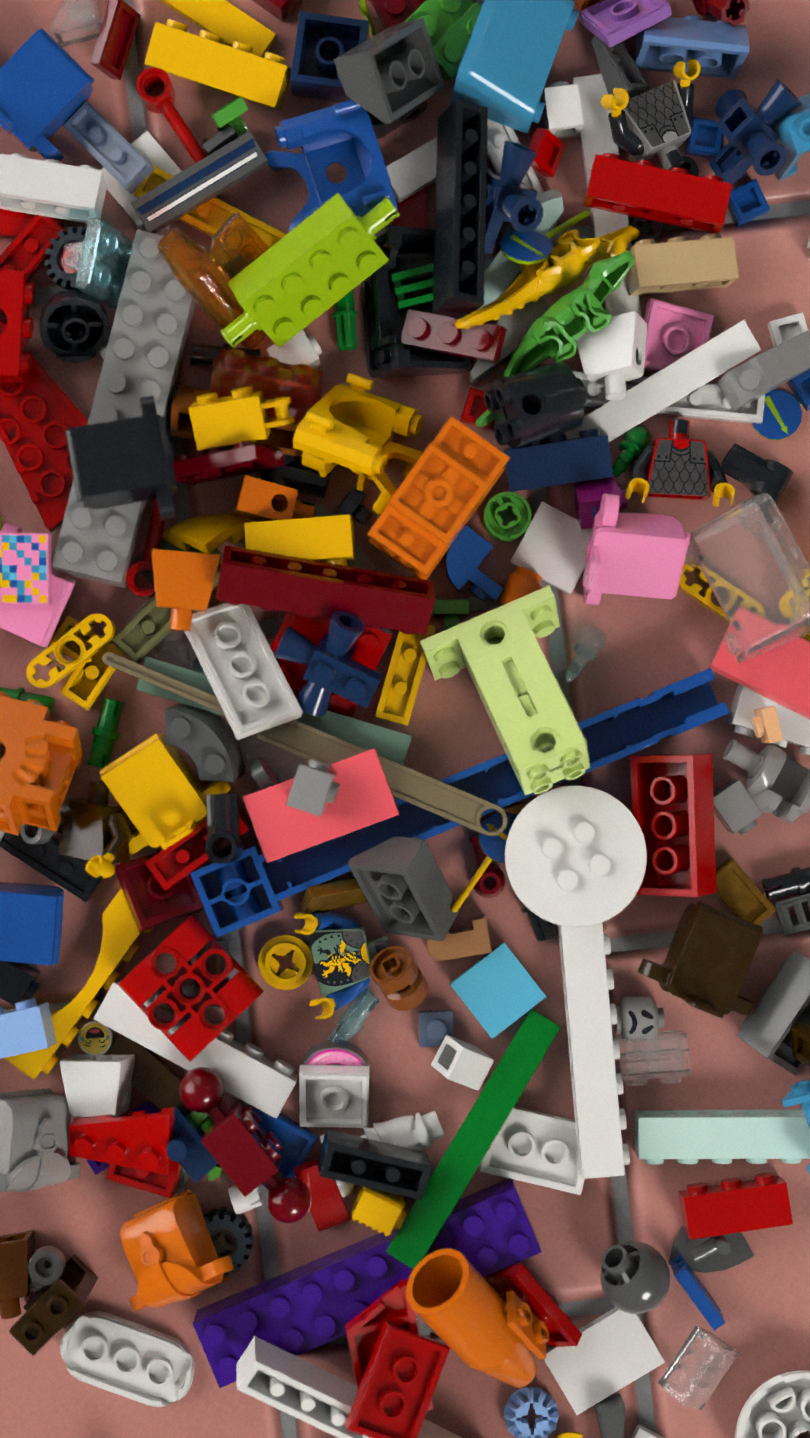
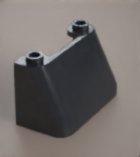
[361,226,473,378]

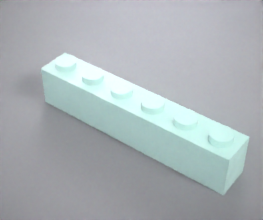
[634,1109,810,1165]

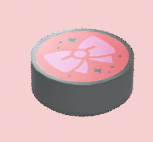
[249,758,279,789]

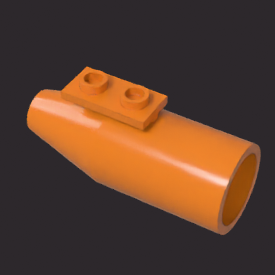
[406,1249,549,1388]

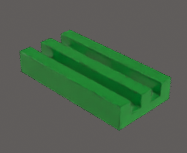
[391,263,434,309]

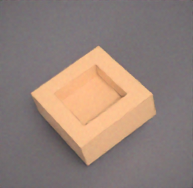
[752,706,783,743]

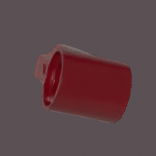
[692,0,750,26]

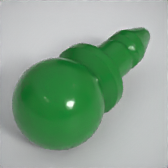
[612,425,651,478]

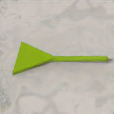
[358,0,377,37]

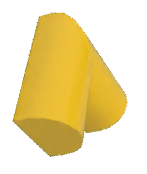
[49,615,126,711]

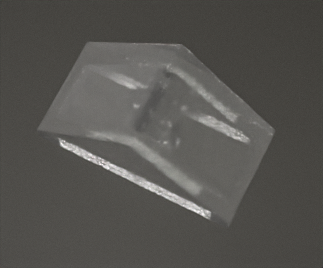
[48,0,103,47]

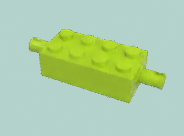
[220,193,400,349]

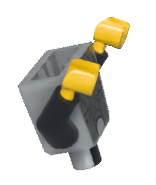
[601,59,701,170]

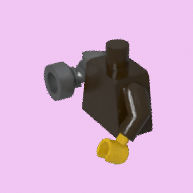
[20,781,132,878]

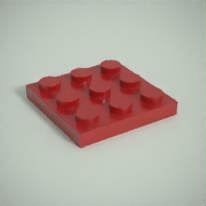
[271,612,394,718]

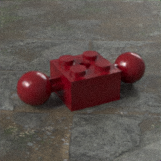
[179,1067,311,1223]

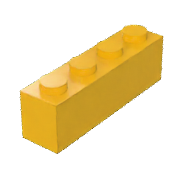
[144,19,292,111]

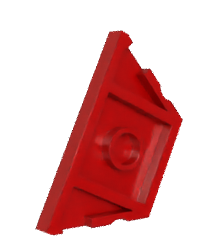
[345,1278,434,1410]

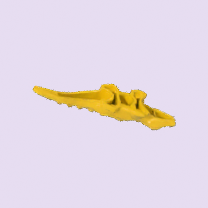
[455,226,639,329]

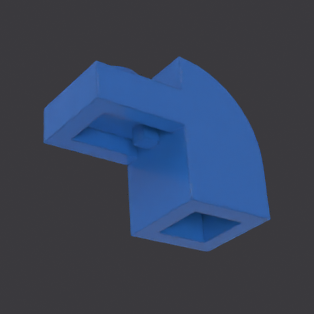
[445,525,504,602]

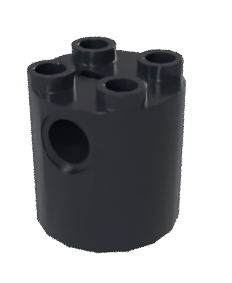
[484,361,587,448]

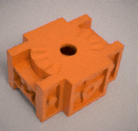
[368,416,510,580]
[0,691,84,835]

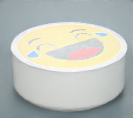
[78,1020,114,1055]

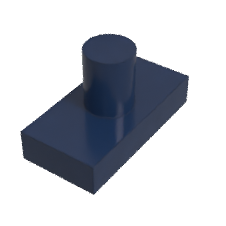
[166,1104,218,1183]

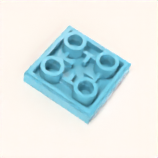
[450,941,547,1039]

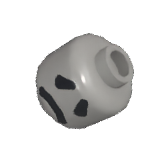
[614,996,665,1041]

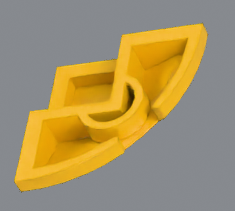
[162,513,258,554]

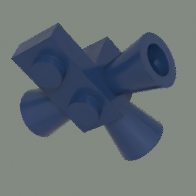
[708,79,802,185]
[485,141,543,254]
[274,611,383,716]

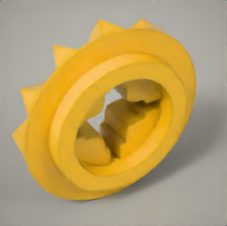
[258,934,313,990]

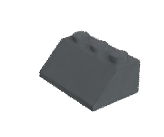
[334,18,445,124]
[347,836,460,941]
[737,951,810,1075]

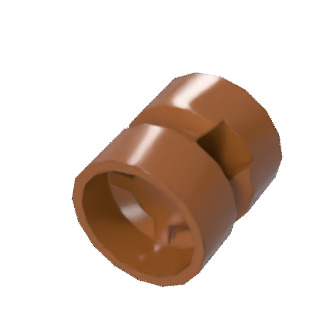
[369,946,429,1011]

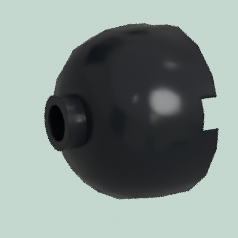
[39,289,111,363]

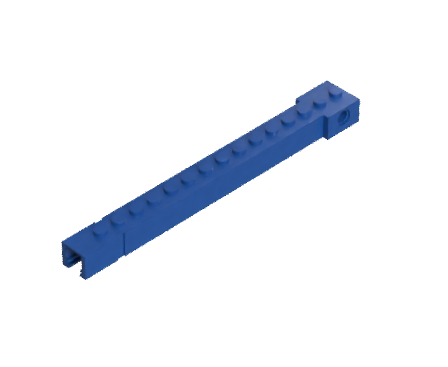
[190,668,730,938]

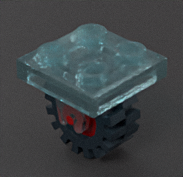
[44,218,134,309]

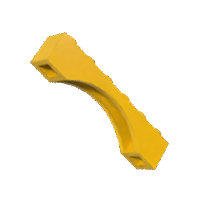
[4,888,154,1080]

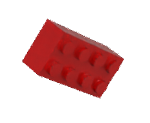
[630,753,717,897]

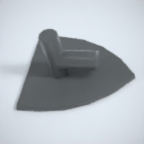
[668,1225,754,1273]

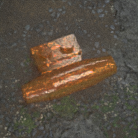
[158,212,269,349]

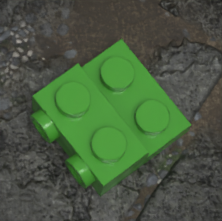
[403,0,482,81]

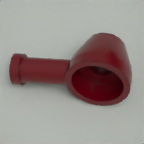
[469,834,506,898]

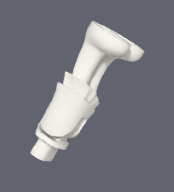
[319,1110,445,1197]

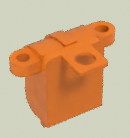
[119,1189,234,1312]

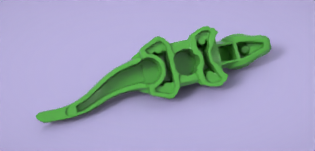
[476,250,635,427]

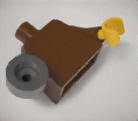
[0,1230,66,1319]

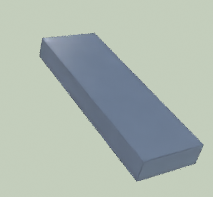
[63,101,155,194]

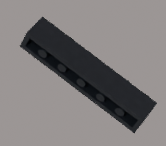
[433,99,488,319]

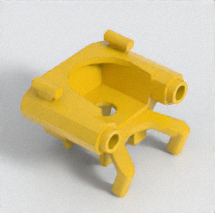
[293,373,424,515]

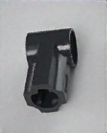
[721,443,793,504]
[260,454,331,499]
[205,794,243,864]

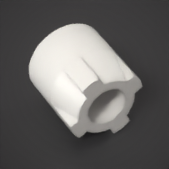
[228,1186,262,1215]

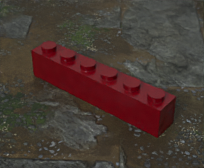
[216,545,435,635]

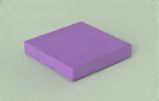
[579,0,672,48]

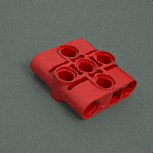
[117,914,264,1062]

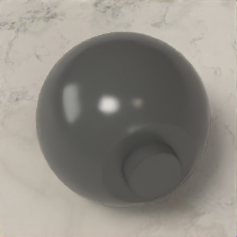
[600,1241,670,1314]

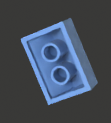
[635,16,749,79]

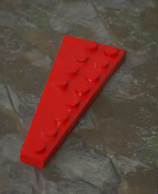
[0,318,88,532]

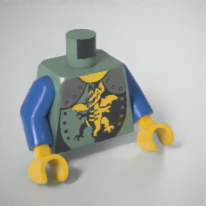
[294,911,390,1020]

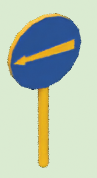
[451,812,517,913]

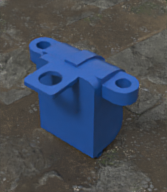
[0,28,94,161]
[0,882,64,966]

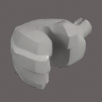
[723,740,810,823]

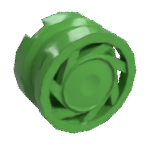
[482,491,532,542]

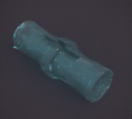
[324,989,381,1043]

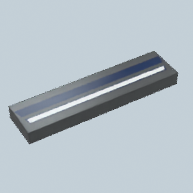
[131,131,269,234]

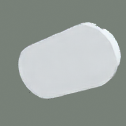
[60,1311,195,1407]

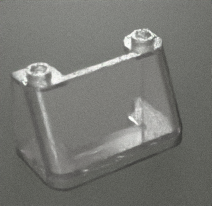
[684,492,810,663]

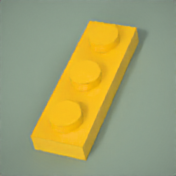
[375,625,436,726]

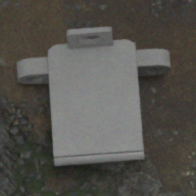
[0,1088,80,1193]

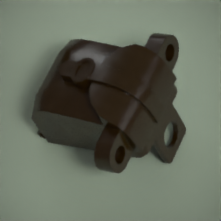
[638,902,764,1018]

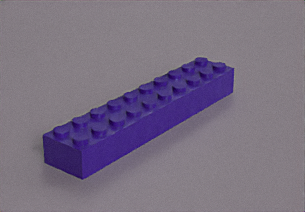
[193,1178,542,1388]

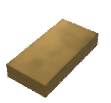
[716,857,777,925]
[300,878,368,914]

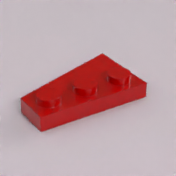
[69,1107,174,1175]

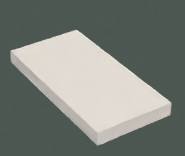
[185,603,303,740]

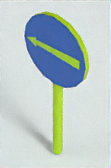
[500,210,590,265]
[752,390,802,440]

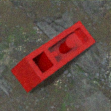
[145,805,254,891]

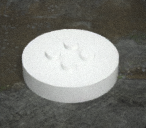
[505,786,647,927]

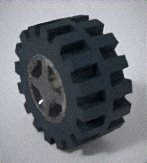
[203,1207,253,1276]

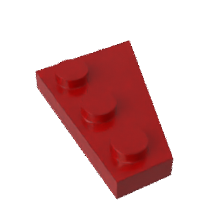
[484,1264,582,1347]

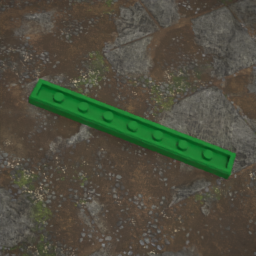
[386,1009,561,1269]

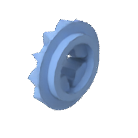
[504,1387,559,1438]

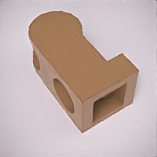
[426,915,492,961]

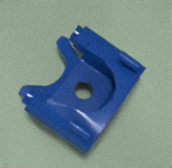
[265,100,397,232]

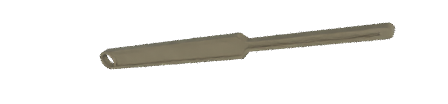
[102,652,507,836]

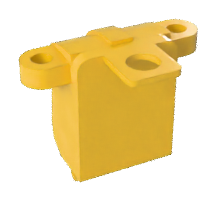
[99,733,231,855]

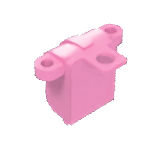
[583,494,691,605]
[0,522,76,647]

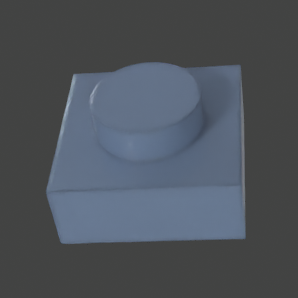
[418,1009,454,1047]

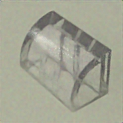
[658,1326,739,1410]

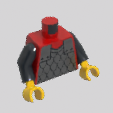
[625,419,735,507]

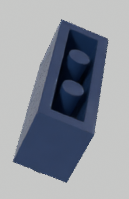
[504,428,613,492]

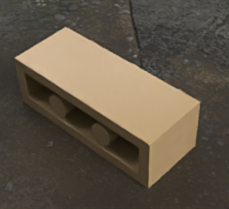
[627,233,739,296]

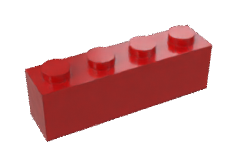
[583,153,732,234]

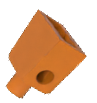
[232,475,315,522]
[152,549,220,631]

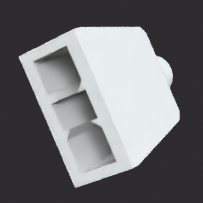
[576,311,647,401]
[60,1053,135,1117]

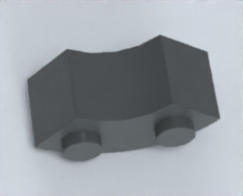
[165,703,245,782]

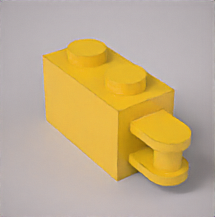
[188,387,295,450]

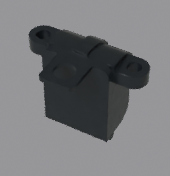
[66,395,177,520]

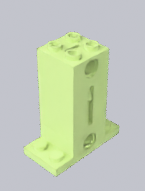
[420,586,590,796]

